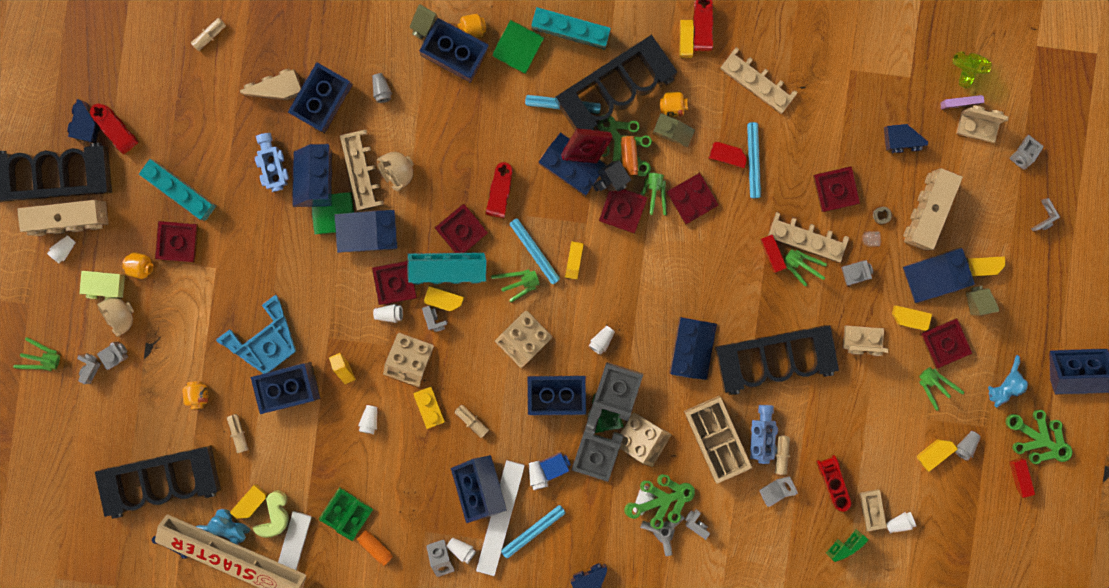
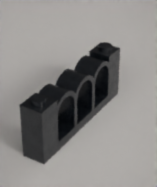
[555,34,677,130]
[0,143,112,202]
[715,325,839,395]
[95,445,221,519]

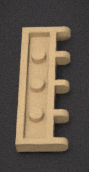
[720,47,798,114]
[340,130,384,211]
[768,212,849,262]

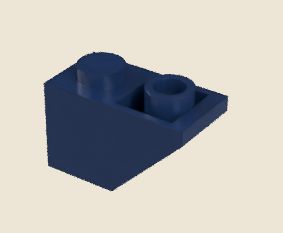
[67,99,100,143]
[884,124,928,153]
[571,563,607,588]

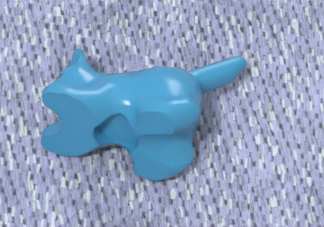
[988,355,1028,408]
[195,509,250,545]

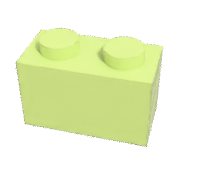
[79,271,125,300]

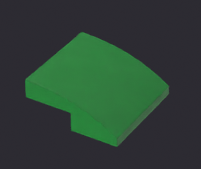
[492,20,545,74]
[311,192,354,235]
[319,487,373,541]
[826,529,869,562]

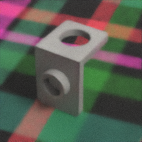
[1031,198,1060,231]
[760,477,798,507]
[426,540,455,577]

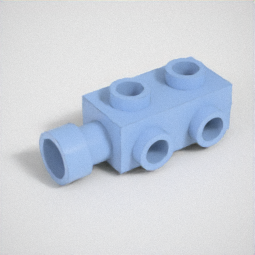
[255,133,289,192]

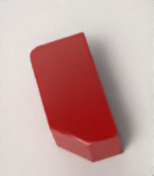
[708,142,747,169]
[760,234,787,273]
[1009,458,1035,498]

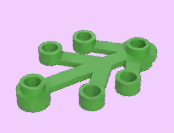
[597,115,652,177]
[1005,409,1072,464]
[624,474,695,529]

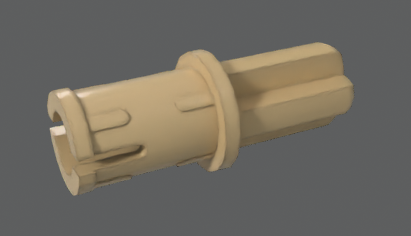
[191,18,226,52]
[455,405,489,438]
[227,414,249,453]
[775,435,790,475]

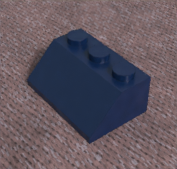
[419,18,489,83]
[288,62,353,134]
[538,132,607,197]
[293,144,332,207]
[669,317,717,380]
[1049,349,1109,395]
[527,376,586,415]
[451,455,507,523]

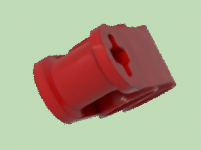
[693,0,713,51]
[90,103,139,155]
[485,162,513,219]
[816,455,851,512]

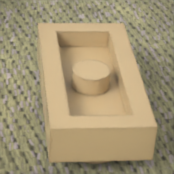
[860,489,887,531]

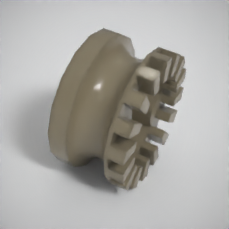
[873,207,892,224]

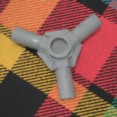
[640,514,685,556]

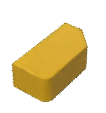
[679,20,694,58]
[565,241,584,280]
[966,256,1005,276]
[424,286,464,312]
[892,305,932,331]
[329,352,356,384]
[917,439,957,472]
[230,484,268,519]

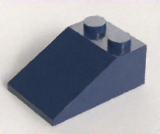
[334,210,397,253]
[903,248,975,303]
[251,362,321,414]

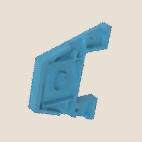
[216,295,297,374]

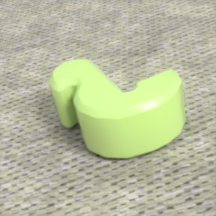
[253,490,289,538]

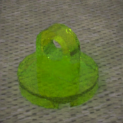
[952,52,992,89]

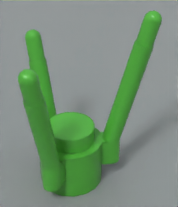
[640,173,667,215]
[784,249,827,286]
[491,269,540,303]
[13,337,60,371]
[919,367,964,411]

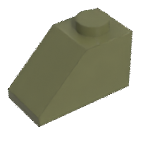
[410,4,438,40]
[652,114,695,148]
[966,286,999,315]

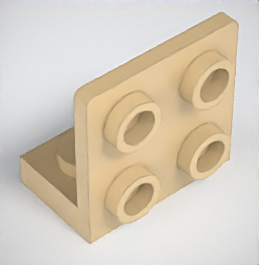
[956,105,1009,143]
[495,311,552,368]
[843,326,889,356]
[383,333,434,387]
[620,413,672,467]

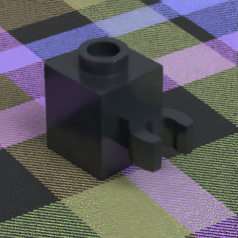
[592,160,631,192]

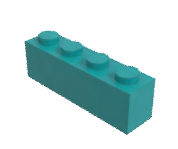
[531,7,611,50]
[139,159,217,221]
[407,253,487,284]

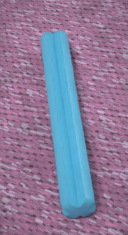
[525,95,601,114]
[747,122,761,198]
[510,218,560,284]
[501,505,565,558]

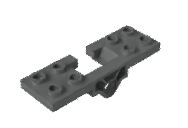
[572,362,643,481]

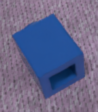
[540,452,571,481]

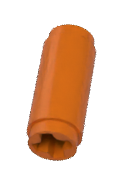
[621,136,639,176]
[356,530,393,566]

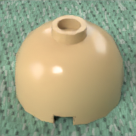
[377,152,413,191]
[97,298,134,337]

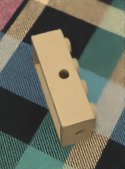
[903,168,963,250]
[17,200,108,236]
[684,396,752,484]

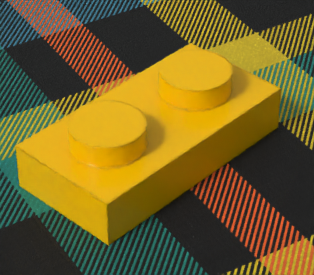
[413,386,445,429]

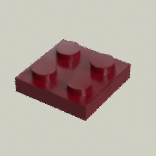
[561,128,613,164]
[813,166,860,212]
[666,172,719,225]
[599,189,648,234]
[434,204,488,253]
[155,221,198,262]
[372,261,417,305]
[920,318,973,369]

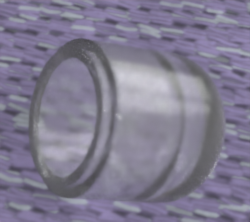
[862,231,881,247]

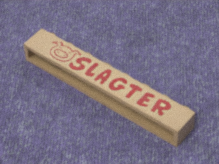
[155,514,306,588]

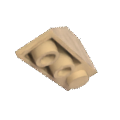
[240,68,302,100]

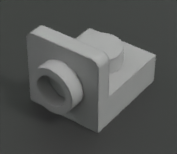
[1010,135,1044,169]
[841,260,873,285]
[422,306,448,332]
[97,341,128,370]
[77,353,101,384]
[685,509,710,540]

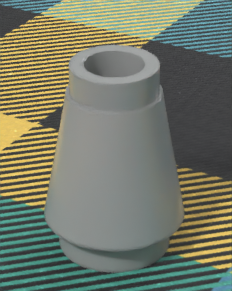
[372,73,392,103]
[955,431,981,461]

